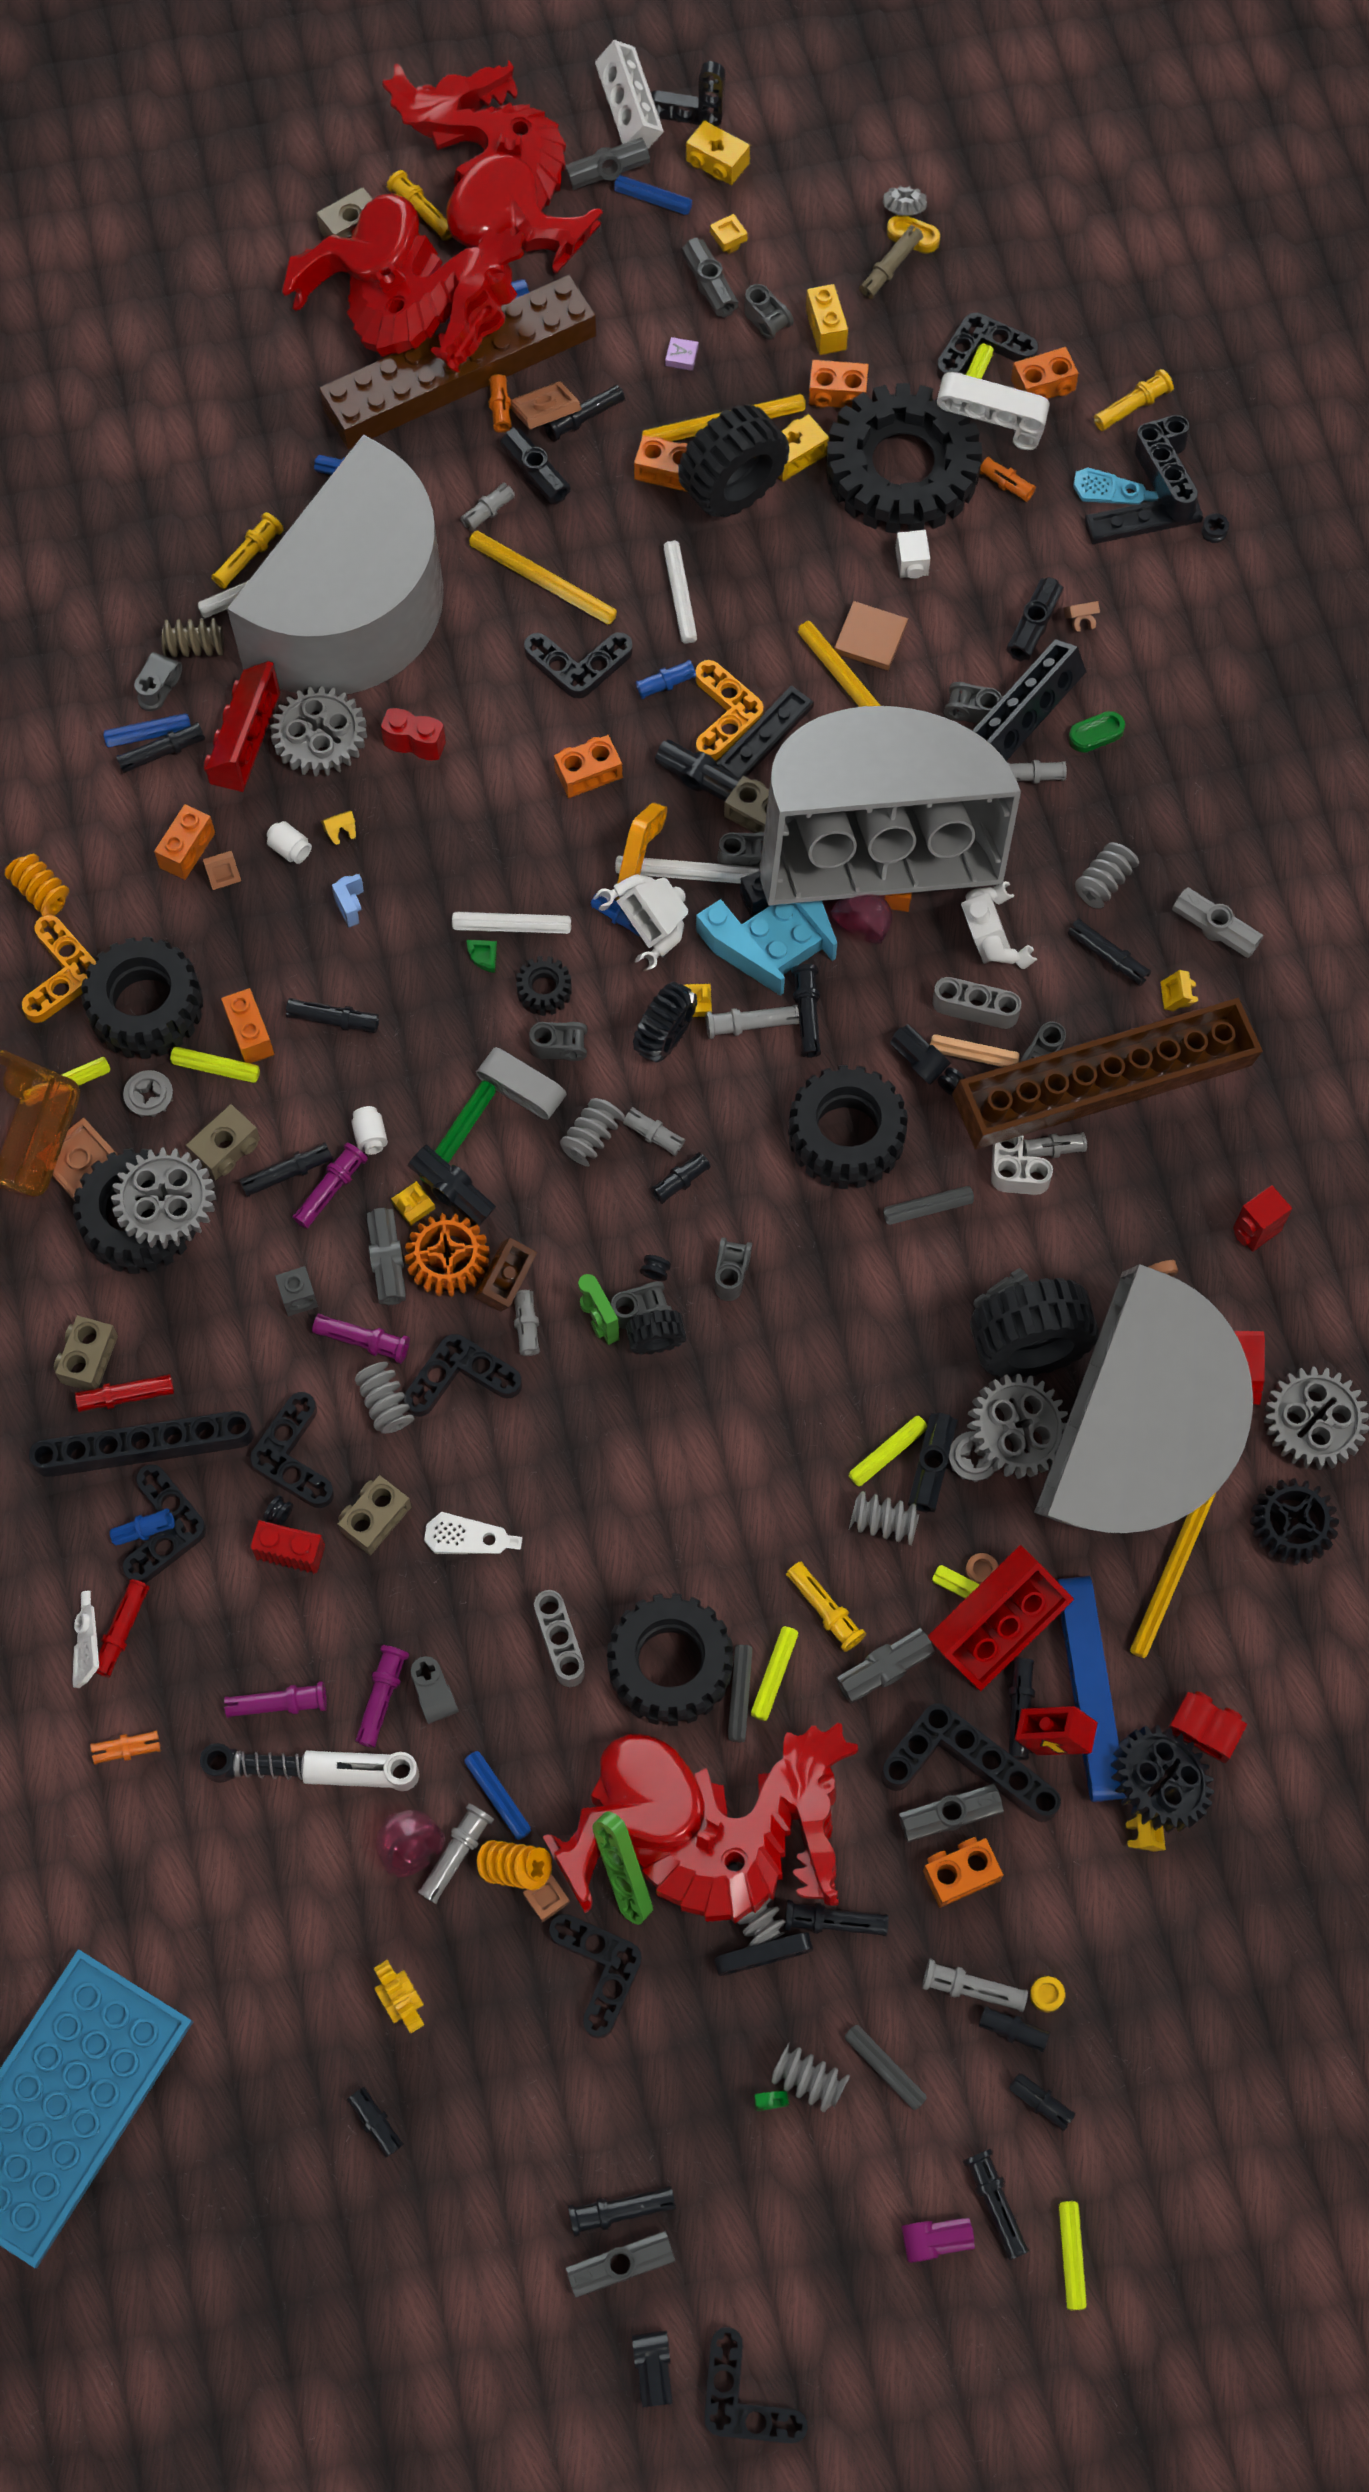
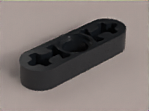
[714,1933,814,1976]

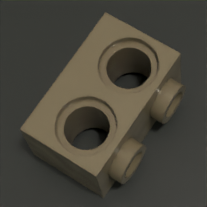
[724,775,769,833]
[54,1315,118,1391]
[338,1475,412,1556]

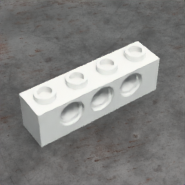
[595,40,664,149]

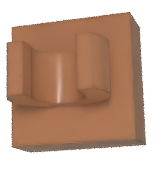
[1064,601,1100,632]
[203,851,241,890]
[523,1874,570,1923]

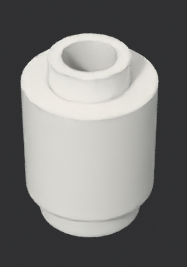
[267,821,312,864]
[351,1106,388,1155]

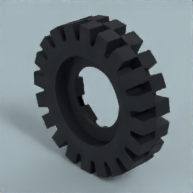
[826,383,982,534]

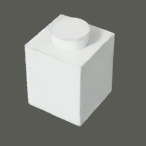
[895,530,930,578]

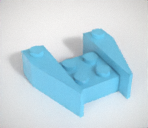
[696,899,837,996]

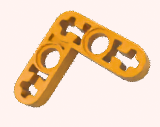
[695,660,764,761]
[615,803,667,900]
[22,915,96,1023]

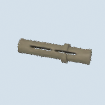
[859,225,923,299]

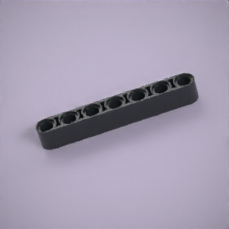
[29,1411,255,1477]

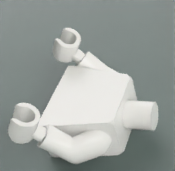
[593,874,688,971]
[961,881,1037,969]

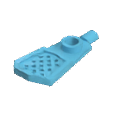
[1073,468,1158,505]

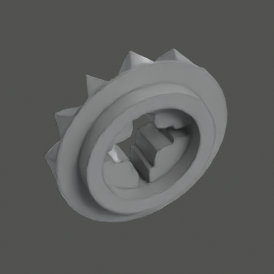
[883,186,927,216]
[123,1070,173,1118]
[948,1431,994,1482]

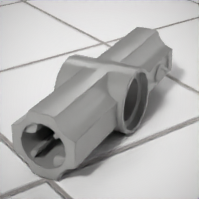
[1172,887,1264,958]

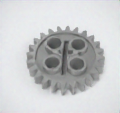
[270,686,367,777]
[111,1147,216,1249]
[1264,1367,1369,1470]
[967,1374,1068,1479]

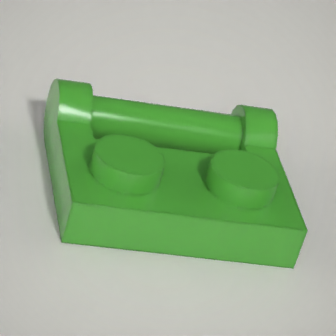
[578,1274,619,1345]

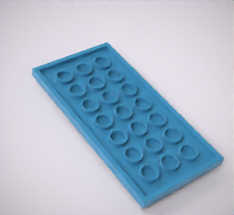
[0,1949,193,2268]

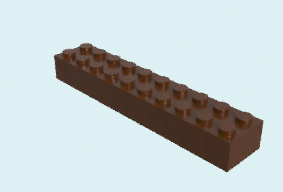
[319,275,596,449]
[952,997,1263,1150]

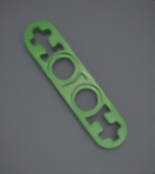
[592,1811,653,1924]

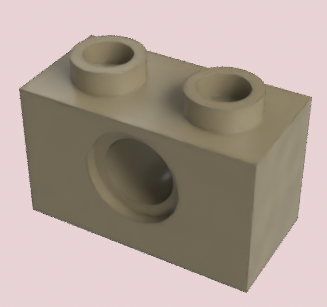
[317,187,372,238]
[186,1104,260,1181]

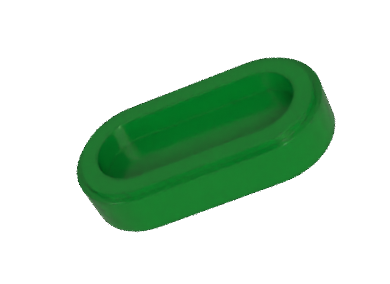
[1068,711,1125,752]

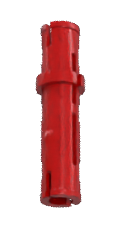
[75,1374,174,1412]
[95,1579,150,1678]

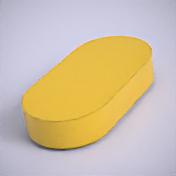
[887,215,940,253]

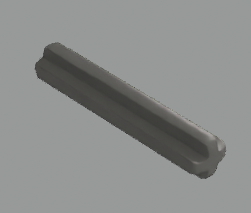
[883,1186,974,1225]
[728,1644,753,1742]
[845,2025,927,2110]

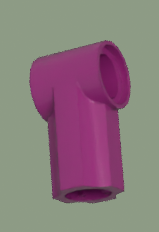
[901,2218,975,2263]

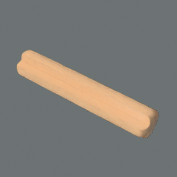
[930,1034,1020,1067]

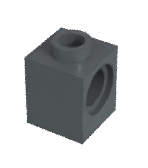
[275,1266,318,1317]

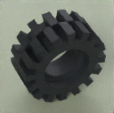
[516,956,572,1016]
[626,1310,687,1355]

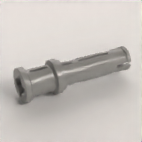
[705,1005,799,1039]
[418,1803,494,1904]
[922,1959,1028,2012]

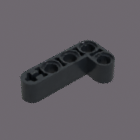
[1135,415,1198,522]

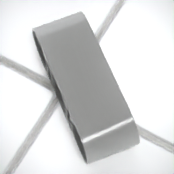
[932,977,1021,1029]
[476,1047,567,1120]
[534,1590,585,1687]

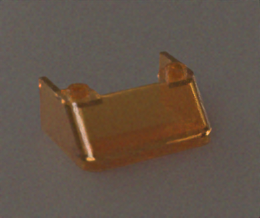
[0,1050,80,1196]

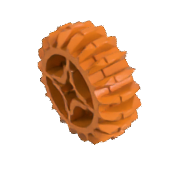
[405,1213,490,1297]

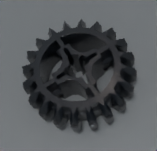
[633,981,697,1063]
[1250,1478,1339,1566]

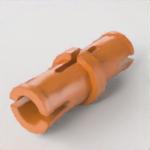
[489,374,512,432]
[980,457,1036,502]
[90,1730,161,1765]

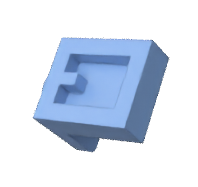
[332,874,364,928]

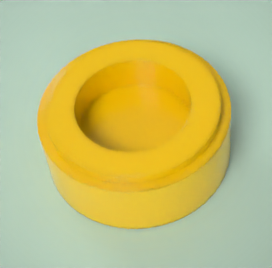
[1030,1976,1065,2012]

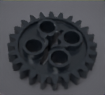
[1111,1725,1214,1833]

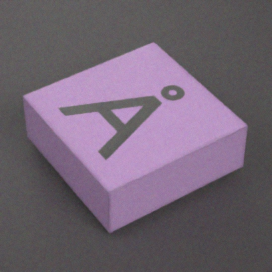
[665,337,698,371]

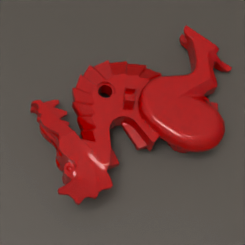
[382,60,603,274]
[282,193,525,372]
[543,1723,858,1924]

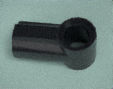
[890,1024,951,1085]
[632,2330,673,2408]

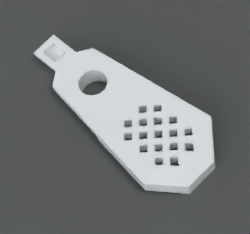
[424,1512,522,1554]
[72,1591,99,1688]

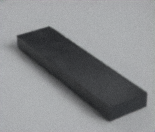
[1085,500,1203,545]
[717,685,814,779]

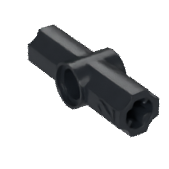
[500,428,571,504]
[1006,577,1064,662]
[655,739,740,801]
[408,1144,496,1226]
[908,1413,957,1513]

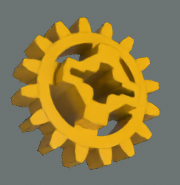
[374,1959,424,2034]

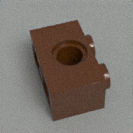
[474,1238,537,1312]

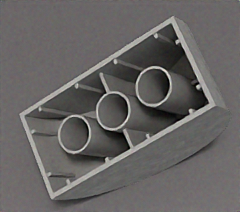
[227,435,443,696]
[760,706,1021,905]
[1034,1264,1253,1533]

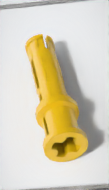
[386,170,452,241]
[1093,369,1174,431]
[212,512,284,589]
[786,1561,867,1652]

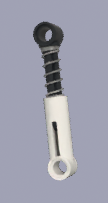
[200,1743,419,1791]

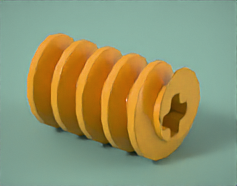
[4,853,69,917]
[477,1840,552,1890]

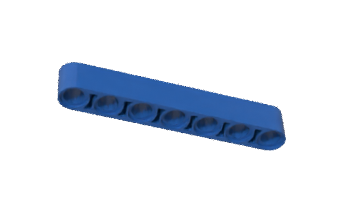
[1057,1576,1126,1802]

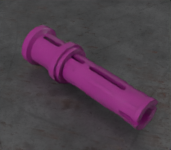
[292,1142,368,1229]
[312,1314,410,1364]
[355,1645,409,1748]
[224,1681,327,1718]

